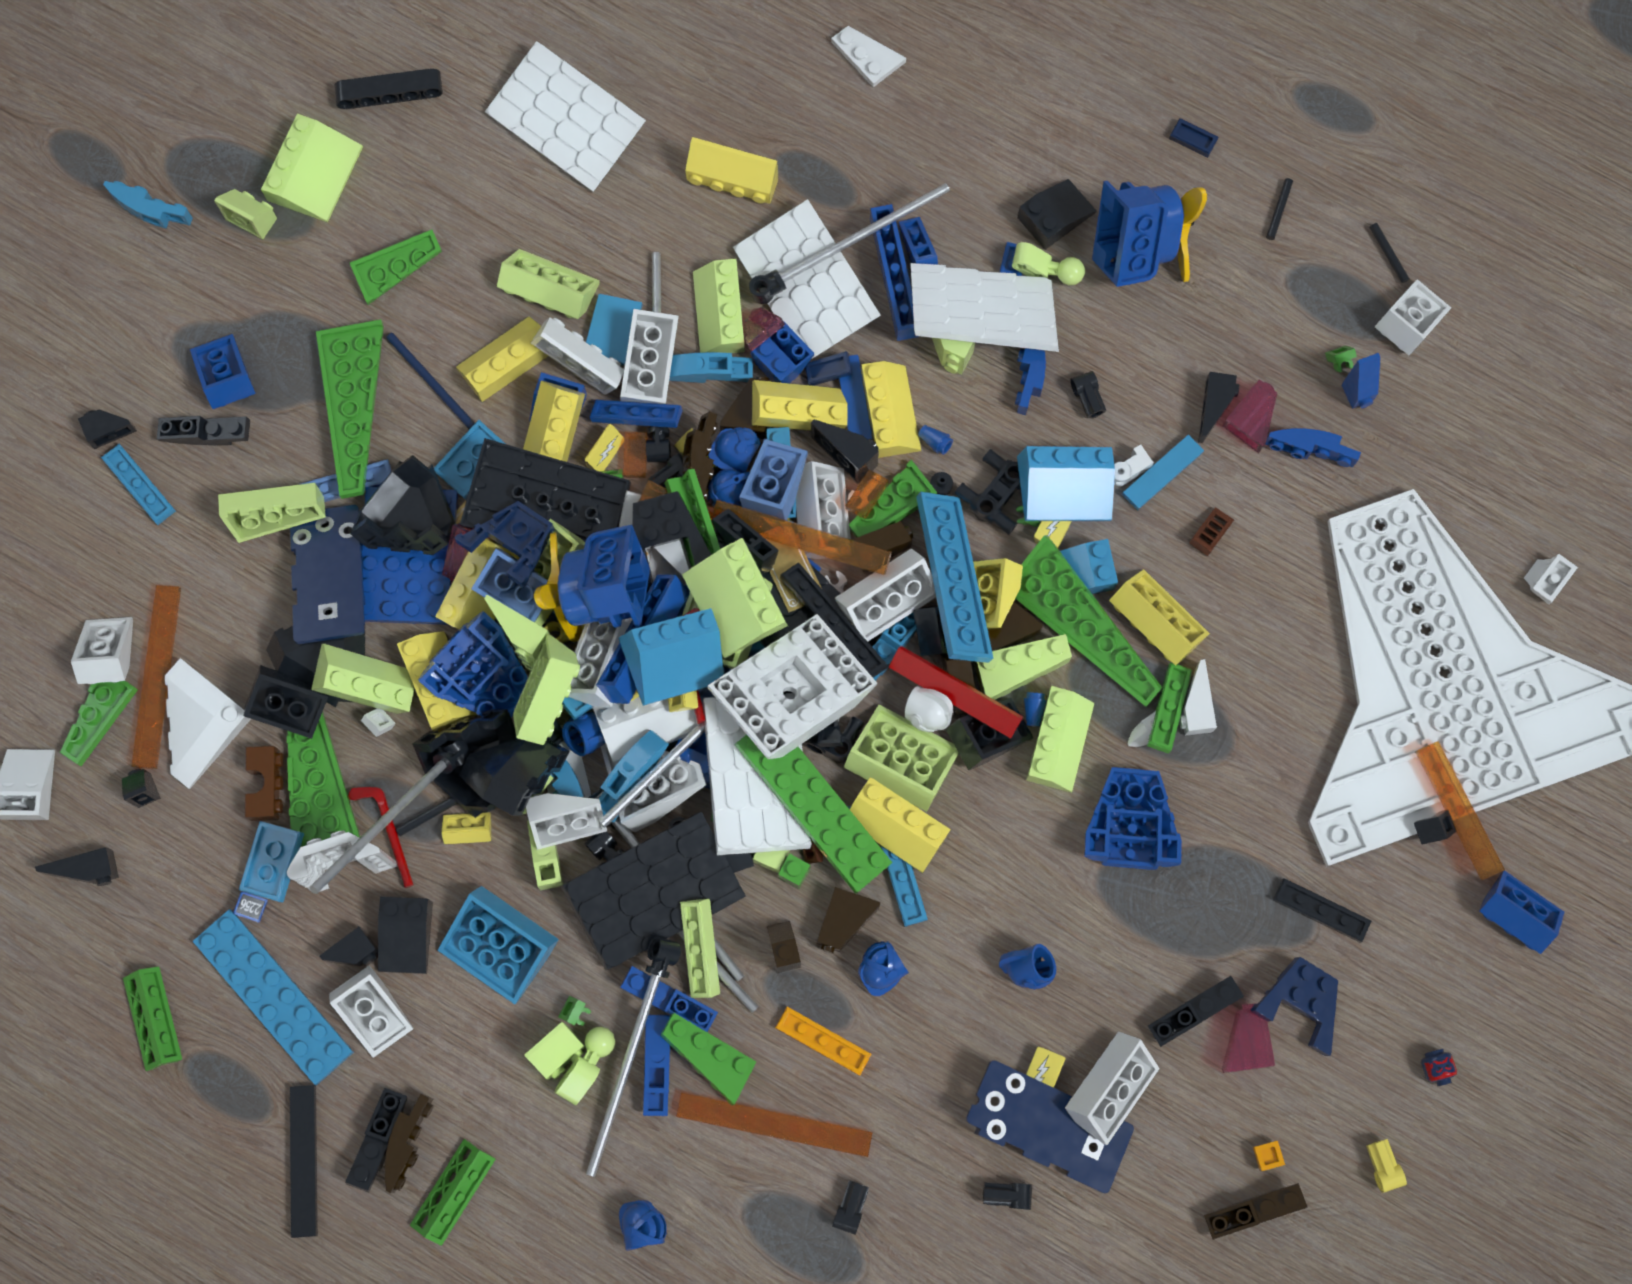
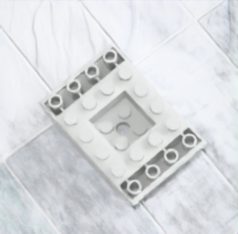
[707,614,877,759]

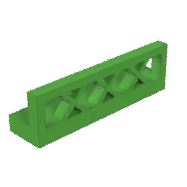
[665,469,720,568]
[123,967,182,1071]
[410,1139,496,1246]

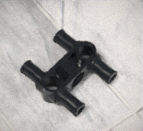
[955,449,1021,535]

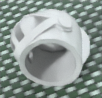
[905,685,953,732]

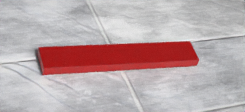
[889,646,1023,738]

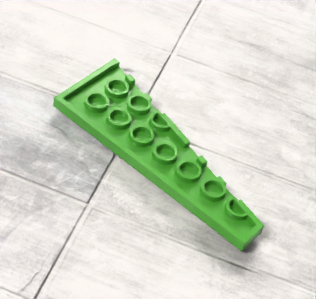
[316,319,384,499]
[1016,535,1162,706]
[287,712,361,847]

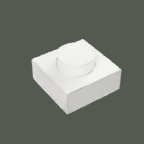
[361,708,396,737]

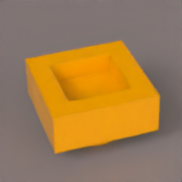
[1253,1140,1285,1171]

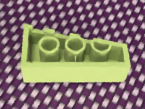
[218,483,326,543]
[973,634,1072,700]

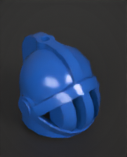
[708,427,761,473]
[707,470,750,511]
[562,712,606,756]
[858,941,909,996]
[999,944,1056,990]
[619,1200,667,1251]

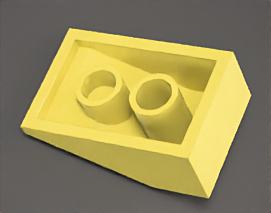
[973,558,1023,629]

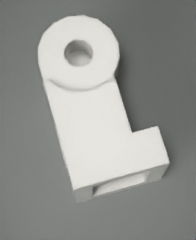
[1114,445,1153,486]

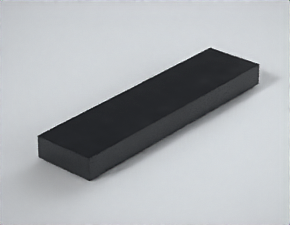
[1273,878,1372,943]

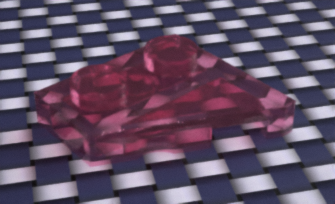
[744,307,785,351]

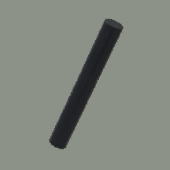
[1266,178,1293,240]
[1369,223,1410,283]
[396,797,458,836]

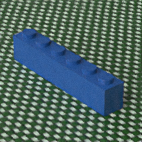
[870,204,919,341]
[596,575,689,704]

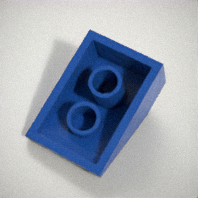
[190,334,256,410]

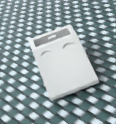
[0,749,55,820]

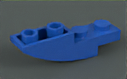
[1015,348,1046,415]
[1264,428,1361,467]
[620,966,718,1032]
[643,1015,670,1116]

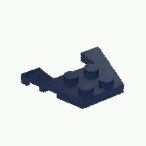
[454,501,554,588]
[1250,957,1338,1056]

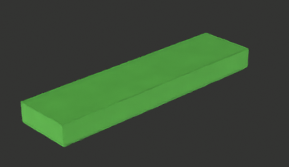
[1147,662,1192,754]

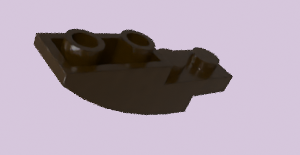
[683,411,718,500]
[385,1094,434,1193]
[1204,1183,1308,1240]

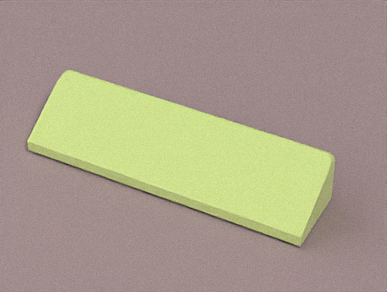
[680,899,720,998]

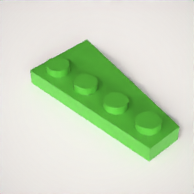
[350,230,442,305]
[849,460,937,538]
[60,681,138,766]
[660,1013,756,1105]

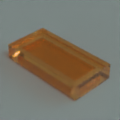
[623,432,648,478]
[845,470,889,519]

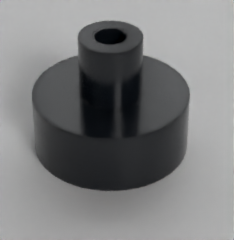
[930,472,953,495]

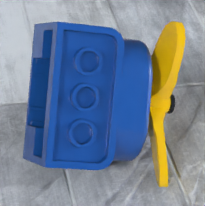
[1092,180,1207,287]
[534,524,650,642]

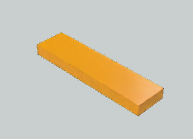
[775,1007,872,1076]

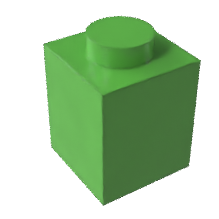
[778,853,811,889]

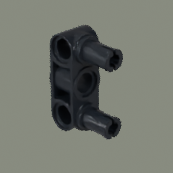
[802,716,864,763]

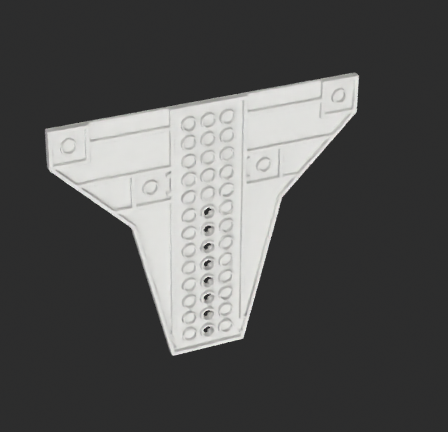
[1308,489,1632,867]

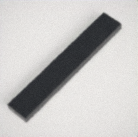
[780,562,888,678]
[290,1085,318,1238]

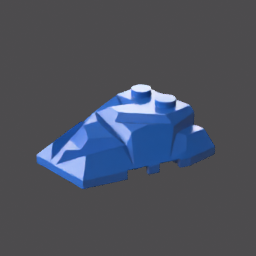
[418,611,528,717]
[1084,767,1182,870]

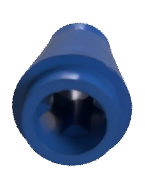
[918,425,953,455]
[1024,692,1047,727]

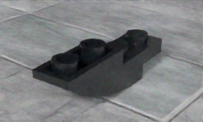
[157,416,250,446]
[1148,976,1244,1047]
[345,1088,407,1193]

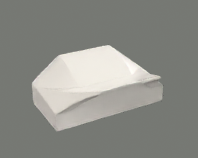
[1524,554,1578,604]

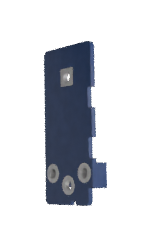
[290,505,365,644]
[966,1060,1134,1193]

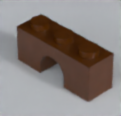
[245,746,283,821]

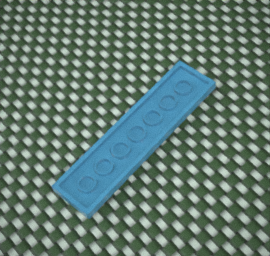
[916,492,994,663]
[193,909,354,1085]

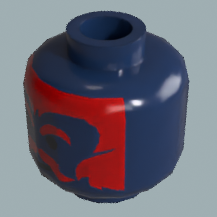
[1421,1049,1457,1087]

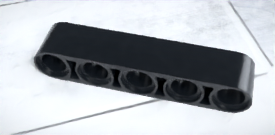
[334,69,443,109]

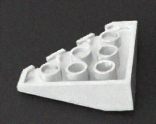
[165,658,251,789]
[601,743,706,832]

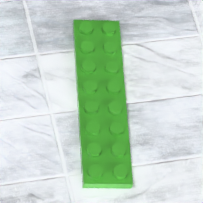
[734,734,893,894]

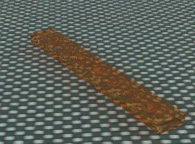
[711,500,892,575]
[131,585,181,769]
[676,1092,873,1157]

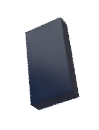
[1169,118,1219,158]
[805,351,853,386]

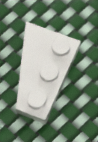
[831,26,906,87]

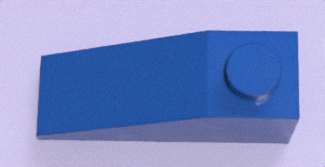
[899,217,938,265]
[1341,353,1380,409]

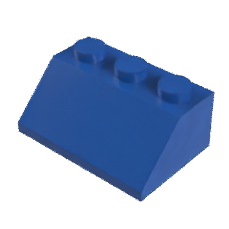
[1479,870,1565,954]

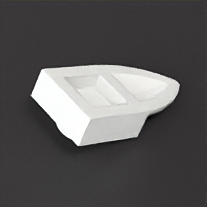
[1127,711,1156,747]

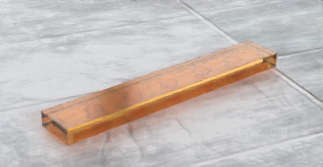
[1415,741,1505,881]

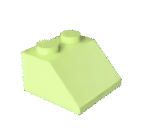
[214,189,277,240]
[931,337,975,375]
[525,1022,586,1080]

